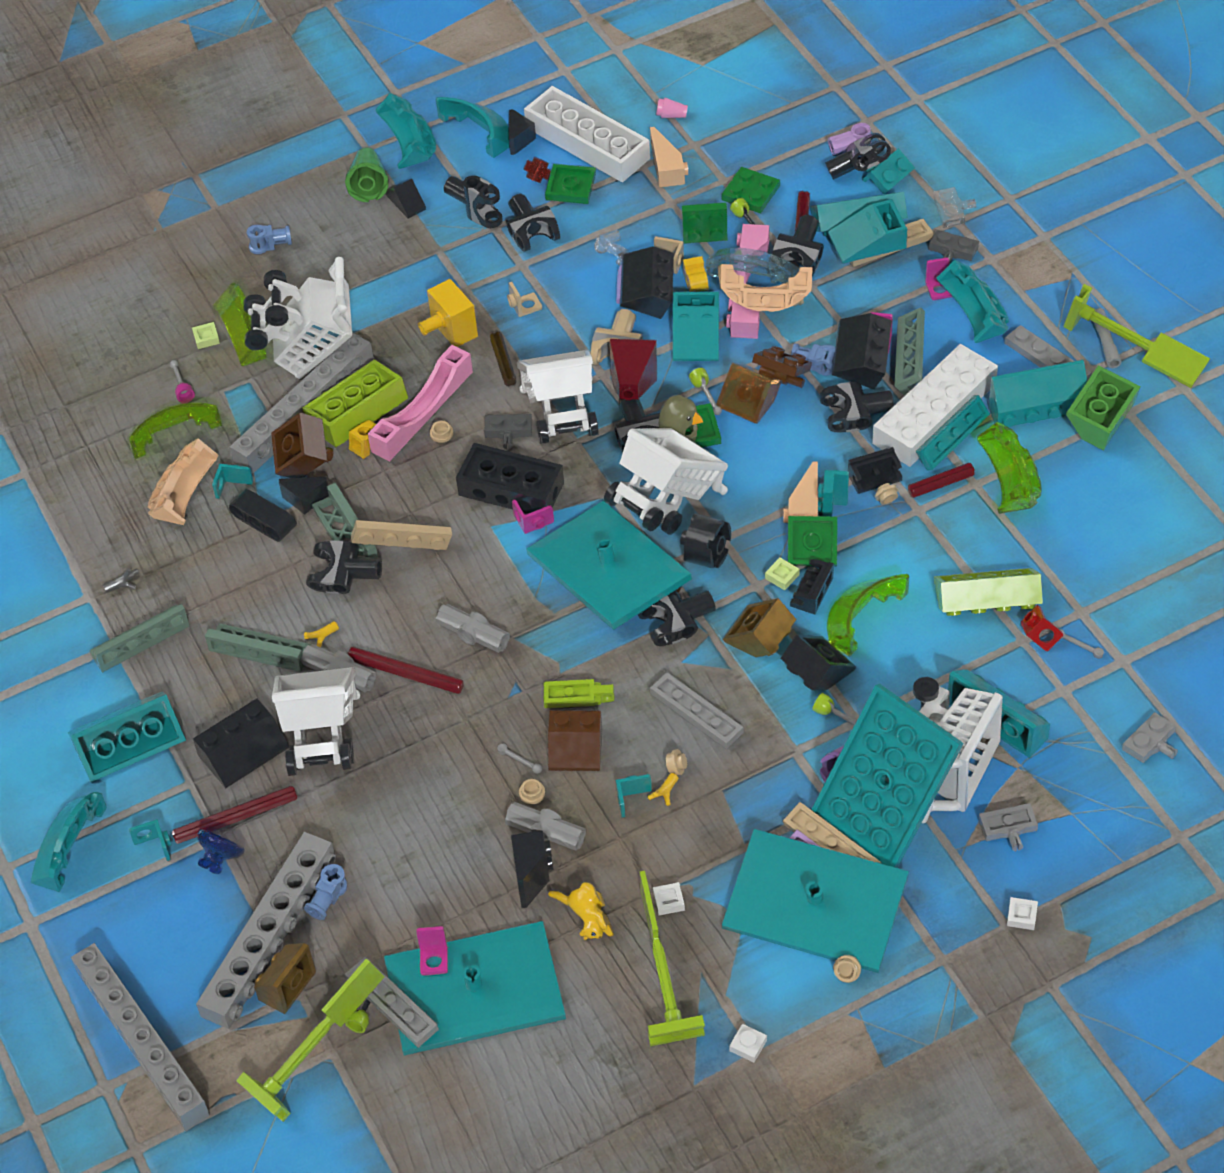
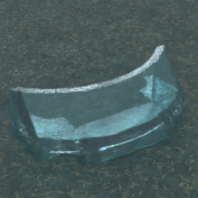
[705,248,799,284]

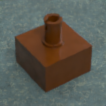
[271,413,334,478]

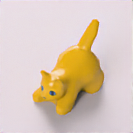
[548,882,614,940]

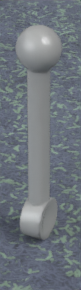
[1060,629,1104,659]
[497,744,542,774]

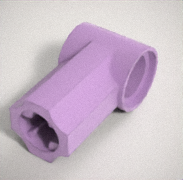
[828,123,872,156]

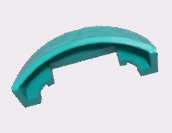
[376,93,436,169]
[436,97,510,158]
[937,260,1009,343]
[31,792,107,892]

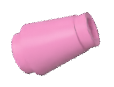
[656,97,688,118]

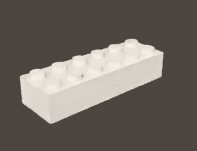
[524,86,650,183]
[873,344,998,467]

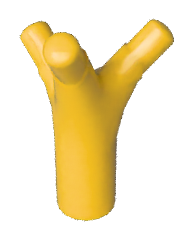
[304,621,339,648]
[647,773,679,806]

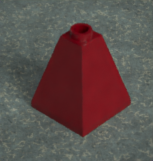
[610,339,657,400]

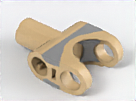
[591,309,643,366]

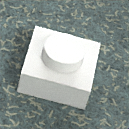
[653,882,685,916]
[1007,897,1038,930]
[729,1024,767,1063]

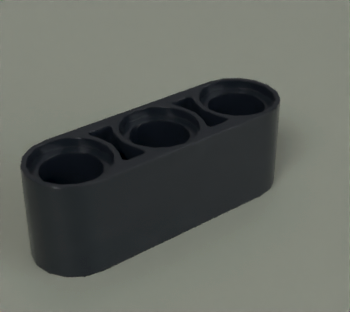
[229,489,297,542]

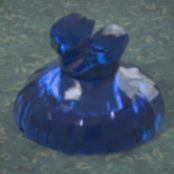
[197,829,245,874]

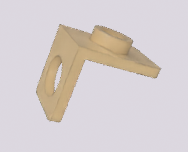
[654,236,684,274]
[507,282,542,317]

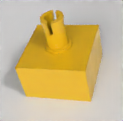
[418,279,478,347]

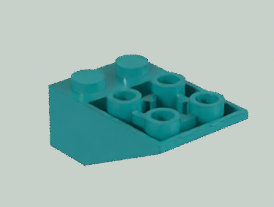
[828,199,908,264]
[673,292,719,361]

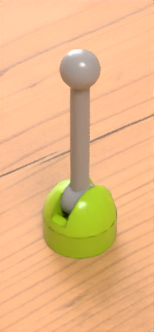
[689,368,722,415]
[812,693,856,725]

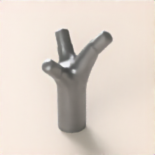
[103,568,138,593]

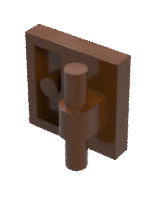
[752,346,812,388]

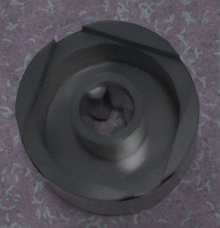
[680,514,731,568]

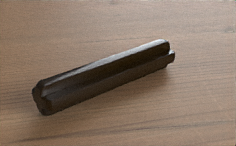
[490,332,516,387]

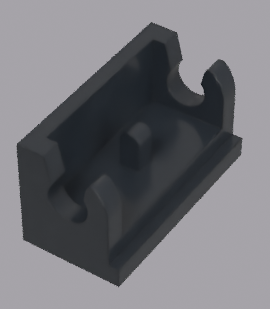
[848,447,902,494]
[790,559,834,614]

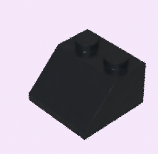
[780,634,856,691]
[511,830,553,908]

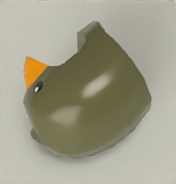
[658,395,703,442]

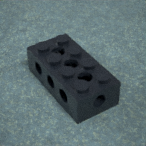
[456,443,564,514]

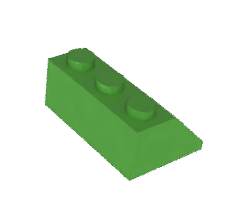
[1066,365,1141,451]

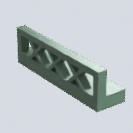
[895,308,925,396]
[312,483,378,558]
[89,604,190,673]
[205,623,311,672]

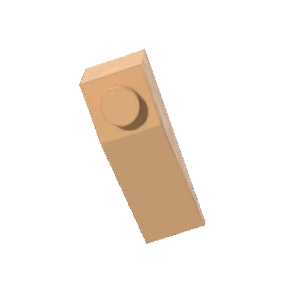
[650,127,688,187]
[784,462,818,523]

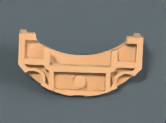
[718,264,812,312]
[148,439,219,525]

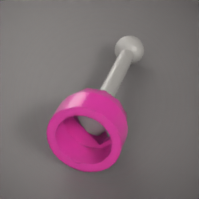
[170,360,195,403]

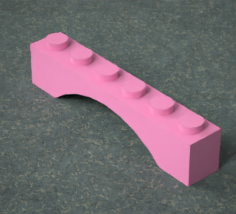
[726,224,769,339]
[368,345,473,462]

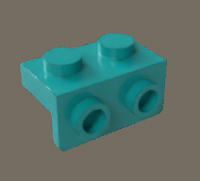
[862,148,915,194]
[818,470,849,517]

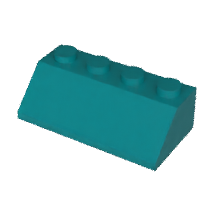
[810,192,908,236]
[988,360,1087,429]
[948,669,1050,758]
[68,691,186,782]

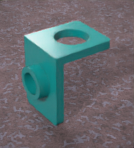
[212,464,253,499]
[616,774,652,818]
[129,819,171,861]

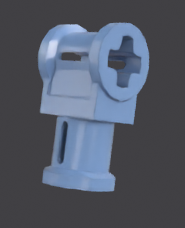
[246,225,292,254]
[791,343,835,376]
[304,864,347,920]

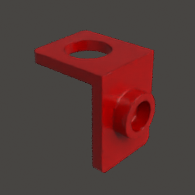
[1021,605,1063,651]

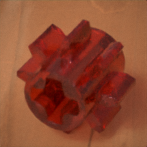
[524,157,551,183]

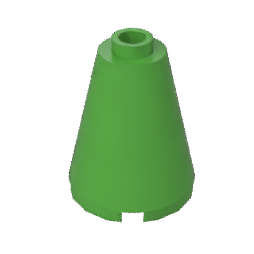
[345,148,389,202]

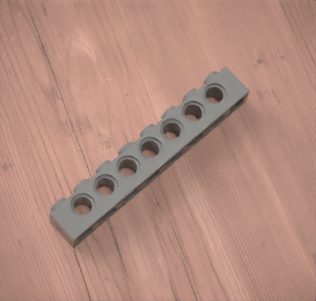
[230,333,374,474]
[196,832,336,1029]
[71,943,210,1131]

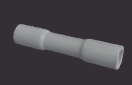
[1094,308,1121,368]

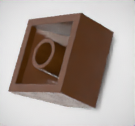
[548,710,602,771]

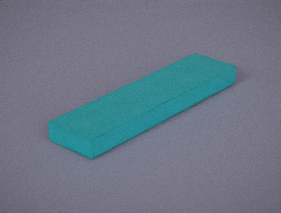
[916,395,990,470]

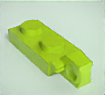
[544,679,615,708]

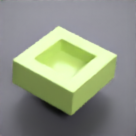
[192,322,220,349]
[765,557,800,590]

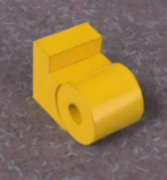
[683,256,709,292]
[349,420,376,459]

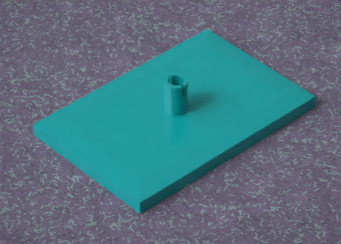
[526,501,692,630]
[811,684,964,868]
[722,829,909,973]
[384,921,566,1056]

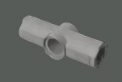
[436,604,510,653]
[301,644,376,692]
[505,802,586,851]

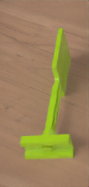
[1063,284,1210,388]
[640,870,705,1046]
[236,959,385,1122]

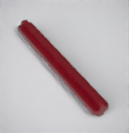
[348,647,464,694]
[172,786,297,844]

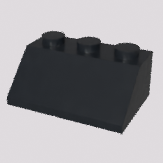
[620,246,674,319]
[832,313,892,389]
[193,698,289,789]

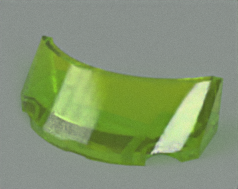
[212,283,267,366]
[126,403,222,459]
[977,422,1042,514]
[827,574,909,657]

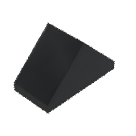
[509,109,536,155]
[385,179,426,219]
[279,477,329,515]

